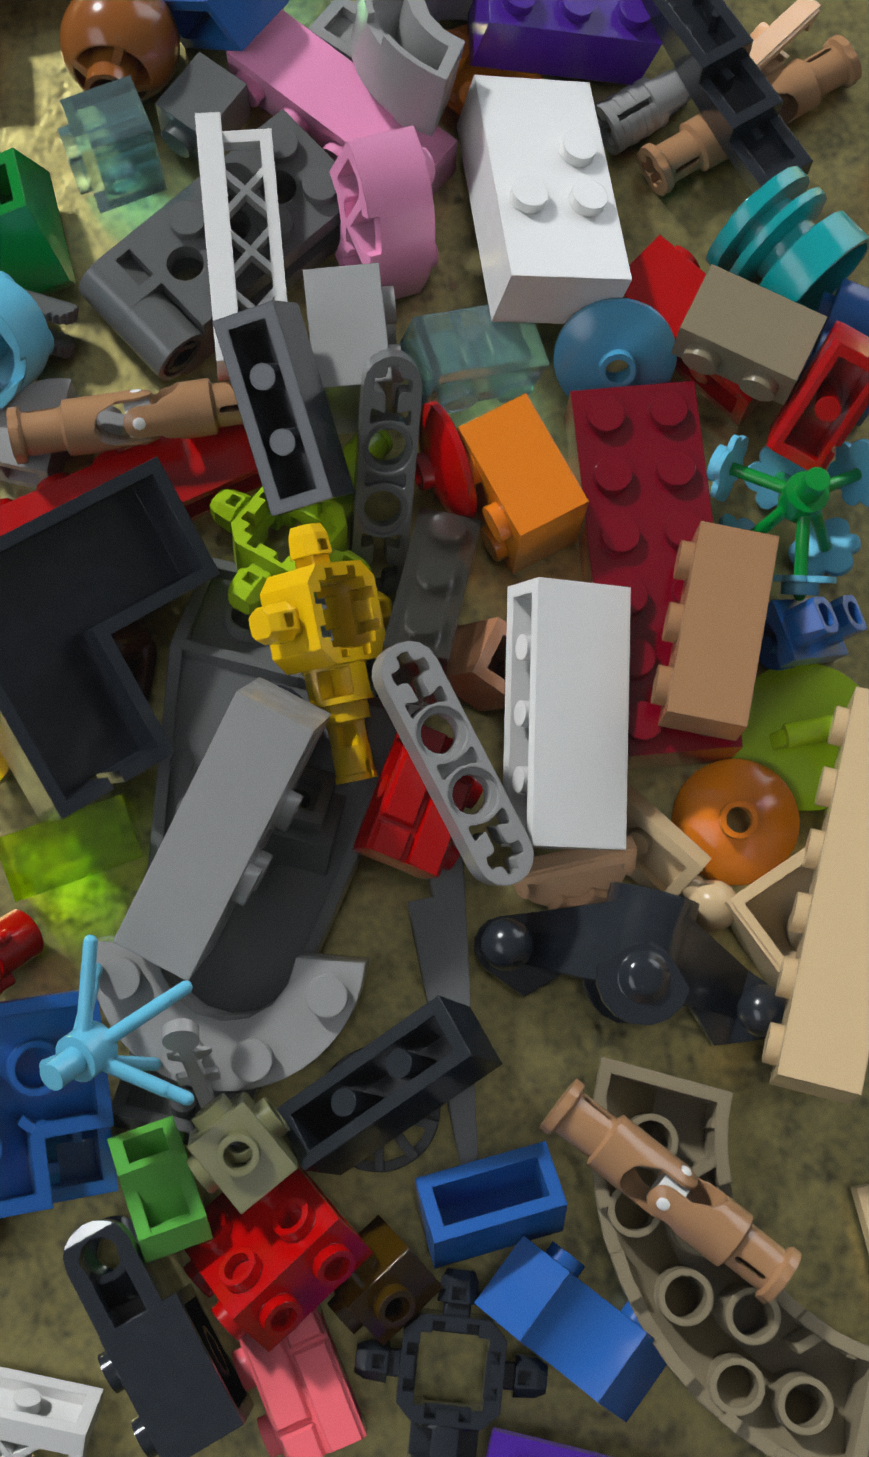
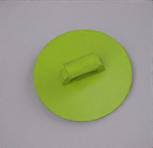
[732,664,859,811]

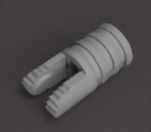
[595,67,692,155]

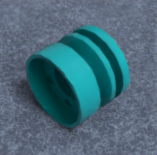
[705,166,869,311]

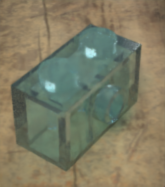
[57,75,167,214]
[399,305,549,413]

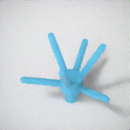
[39,934,194,1106]

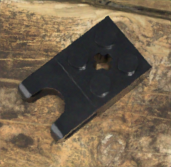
[63,1215,255,1457]

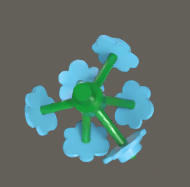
[707,434,869,601]

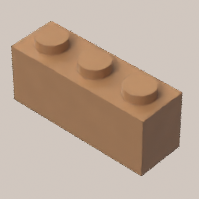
[651,521,780,741]

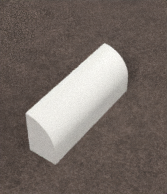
[501,577,631,850]

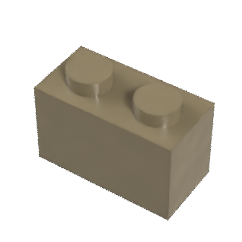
[671,264,827,405]

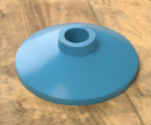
[553,298,677,397]

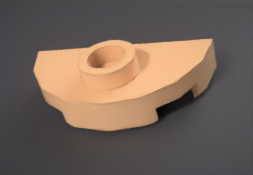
[750,0,821,75]
[507,835,637,910]

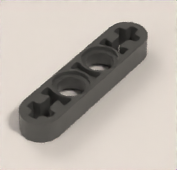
[349,348,423,596]

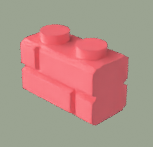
[231,1305,368,1457]

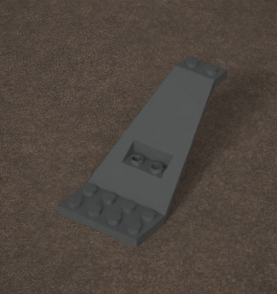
[111,557,449,1148]

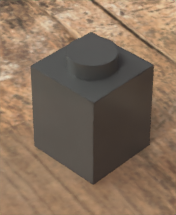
[155,52,252,160]

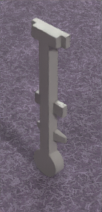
[161,1018,221,1129]

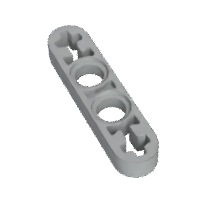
[372,641,534,886]

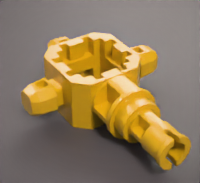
[248,523,394,785]

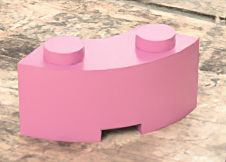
[329,125,438,299]

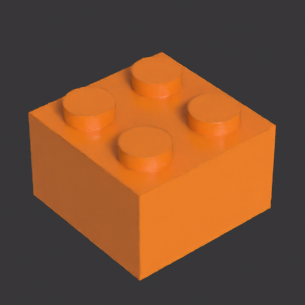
[458,393,589,575]

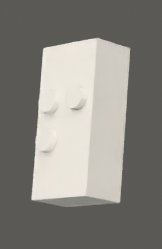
[457,75,632,324]

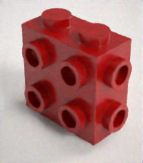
[183,1162,373,1352]

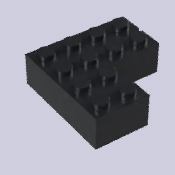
[0,456,220,821]

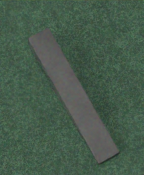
[408,854,478,1165]

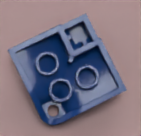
[0,990,119,1218]

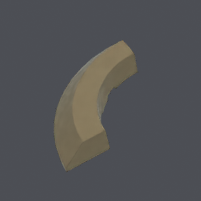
[592,1057,869,1457]

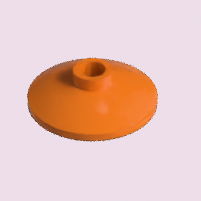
[671,759,800,886]

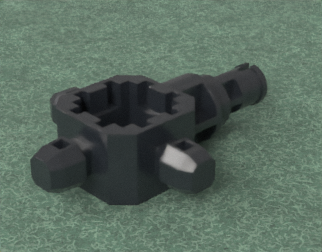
[354,1267,548,1457]

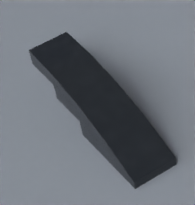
[641,0,813,193]

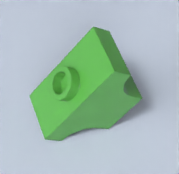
[107,1115,213,1264]

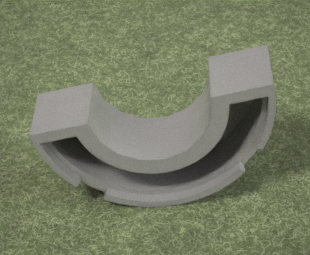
[351,0,473,137]
[96,935,370,1091]

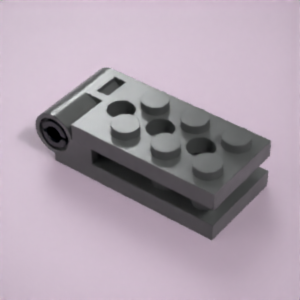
[79,109,341,381]

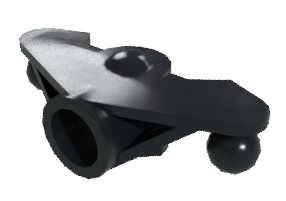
[473,882,786,1046]

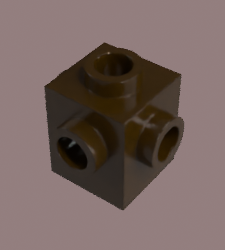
[327,1215,443,1346]

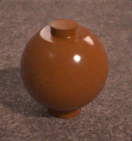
[59,0,180,111]

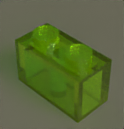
[0,794,148,902]

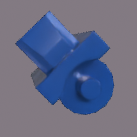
[759,595,867,671]

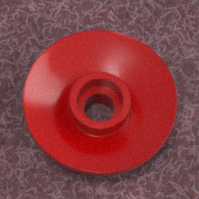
[415,401,477,524]

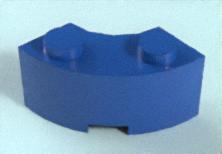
[474,1235,667,1423]

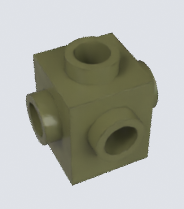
[186,1090,298,1214]

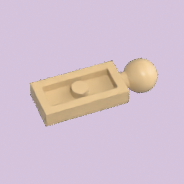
[626,782,736,932]

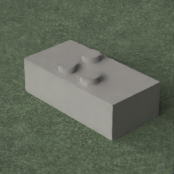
[112,677,332,981]

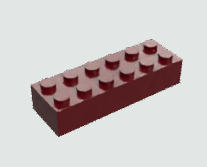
[564,381,743,771]

